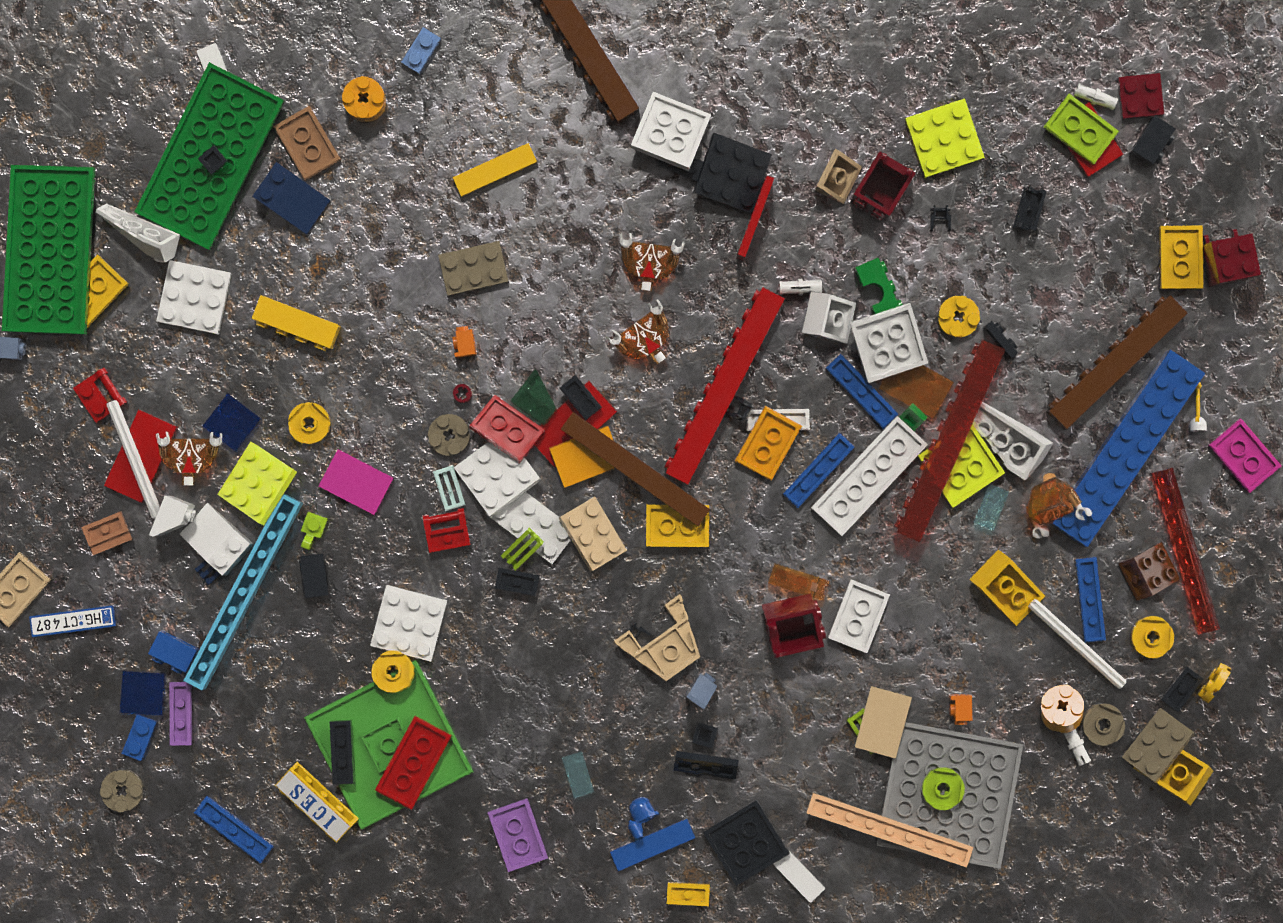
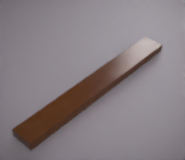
[561,412,710,527]

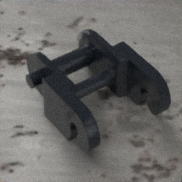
[930,204,951,232]
[726,395,755,422]
[622,622,654,639]

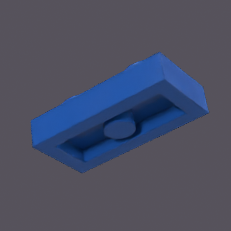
[121,714,158,761]

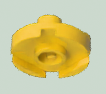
[938,296,980,338]
[288,402,331,444]
[1131,616,1174,658]
[372,651,415,693]
[1197,663,1232,703]

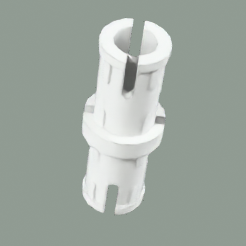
[1074,83,1118,111]
[779,279,822,295]
[1064,729,1091,766]

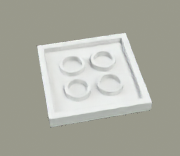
[630,92,711,171]
[156,260,232,334]
[850,303,928,383]
[454,442,541,518]
[370,585,448,662]

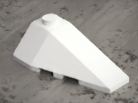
[96,204,180,263]
[967,400,1053,480]

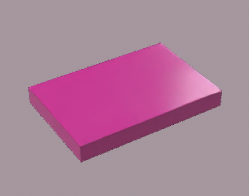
[1208,418,1281,493]
[319,449,394,515]

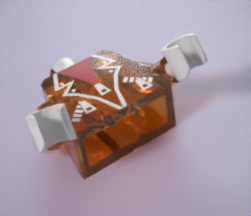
[620,233,685,292]
[606,299,669,365]
[156,432,222,485]
[1026,473,1092,539]

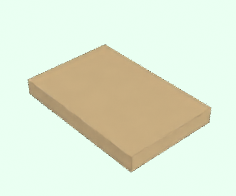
[0,552,51,627]
[855,686,912,759]

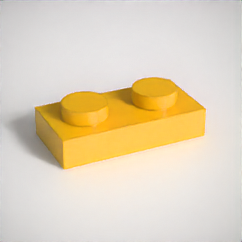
[667,882,710,906]

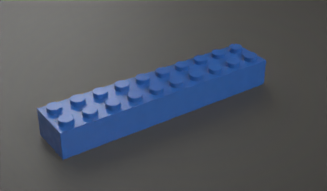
[1049,350,1205,547]

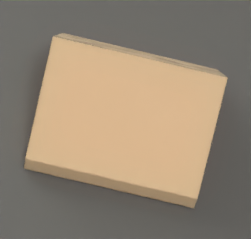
[815,149,862,204]

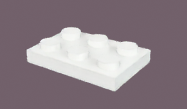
[828,579,890,653]

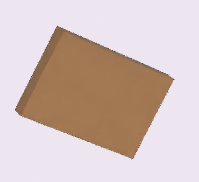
[273,106,341,181]

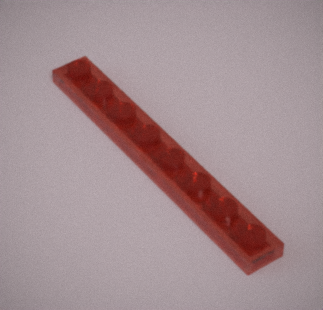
[1151,467,1220,634]

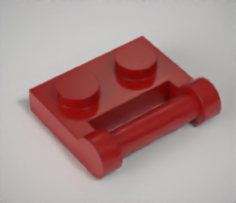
[73,367,128,423]
[422,508,471,553]

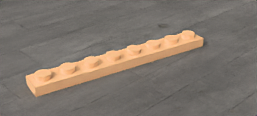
[806,793,974,868]

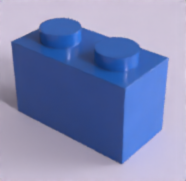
[148,630,200,674]

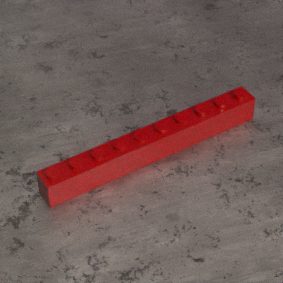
[664,287,785,485]

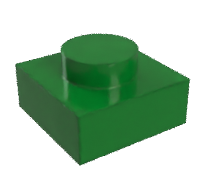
[899,403,928,431]

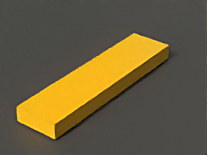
[453,143,537,197]

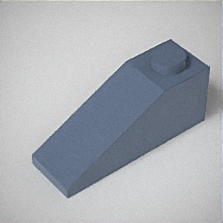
[685,673,717,710]

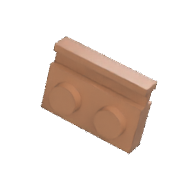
[81,511,133,555]

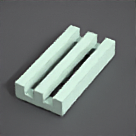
[433,465,466,511]

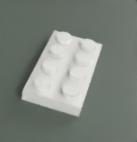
[486,492,571,564]

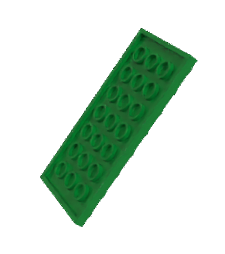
[134,62,285,250]
[2,165,95,335]

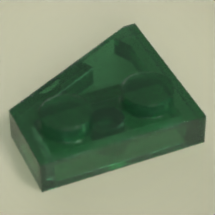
[511,369,557,427]

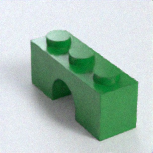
[854,257,903,315]

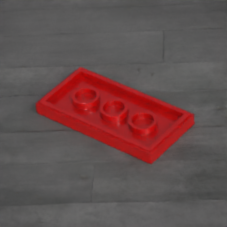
[736,176,774,261]
[535,381,617,468]
[104,409,178,503]
[375,715,452,810]

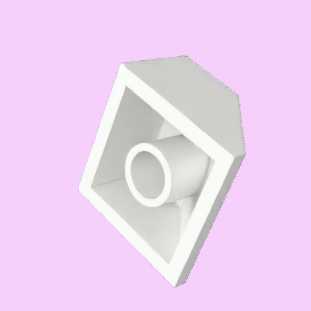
[802,292,856,344]
[149,496,196,537]

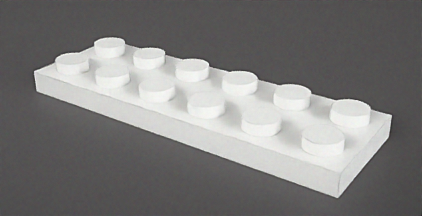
[811,416,928,536]

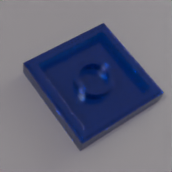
[203,393,262,452]
[120,670,166,715]

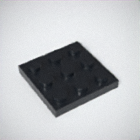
[693,133,772,214]
[703,799,790,886]

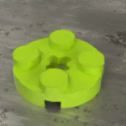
[922,767,965,810]

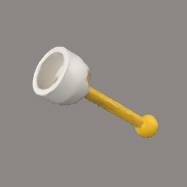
[1190,382,1207,432]

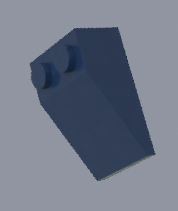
[252,162,331,234]

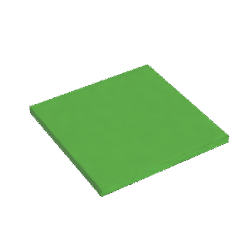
[304,660,474,830]

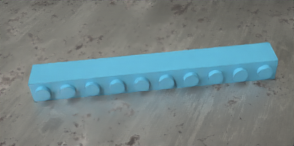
[183,493,303,690]

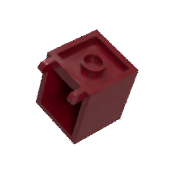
[850,151,915,221]
[1203,229,1261,287]
[762,594,826,658]

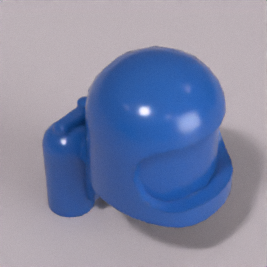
[628,797,659,841]

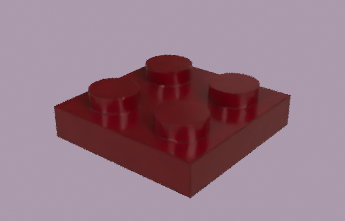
[1117,73,1164,120]

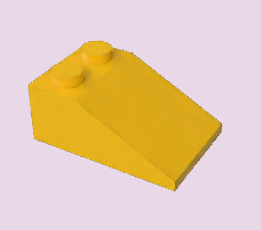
[969,550,1045,626]
[1133,750,1213,806]

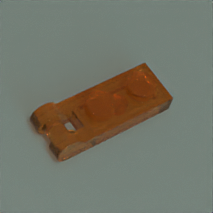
[768,563,830,601]

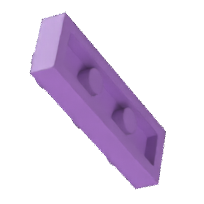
[169,682,192,746]

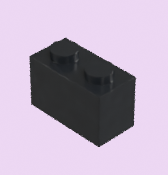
[1129,115,1176,167]

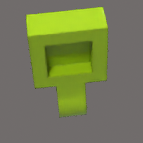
[301,512,328,550]

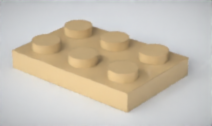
[559,497,627,572]

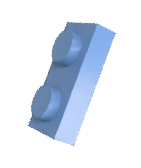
[401,27,441,74]

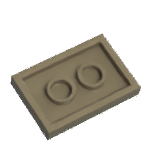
[438,241,509,296]
[1122,708,1195,784]

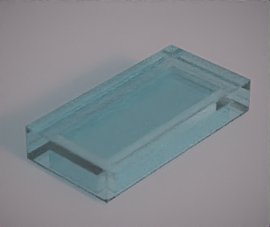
[973,484,1009,530]
[562,751,594,798]

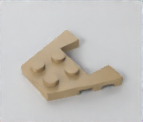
[613,594,700,681]

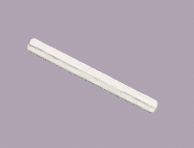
[107,400,160,519]
[1028,599,1126,689]

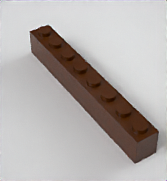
[540,0,639,124]
[1047,295,1188,430]

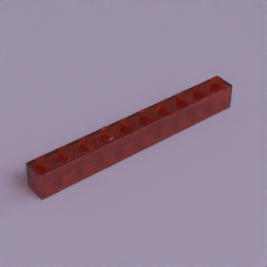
[894,339,1005,542]

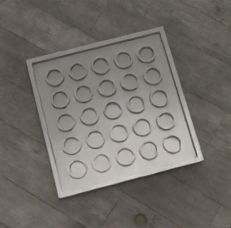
[876,722,1024,869]

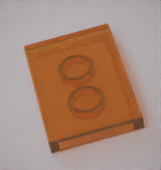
[878,365,953,419]

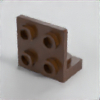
[1118,542,1180,601]

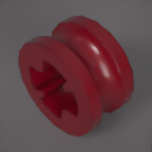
[453,384,472,403]

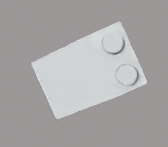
[180,503,254,576]

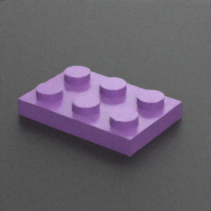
[488,798,548,872]

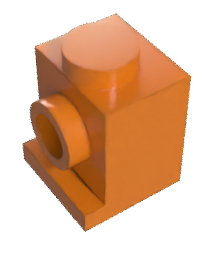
[452,326,477,358]
[949,694,973,725]

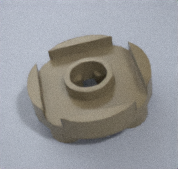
[428,414,470,456]
[1082,703,1125,746]
[100,770,143,812]

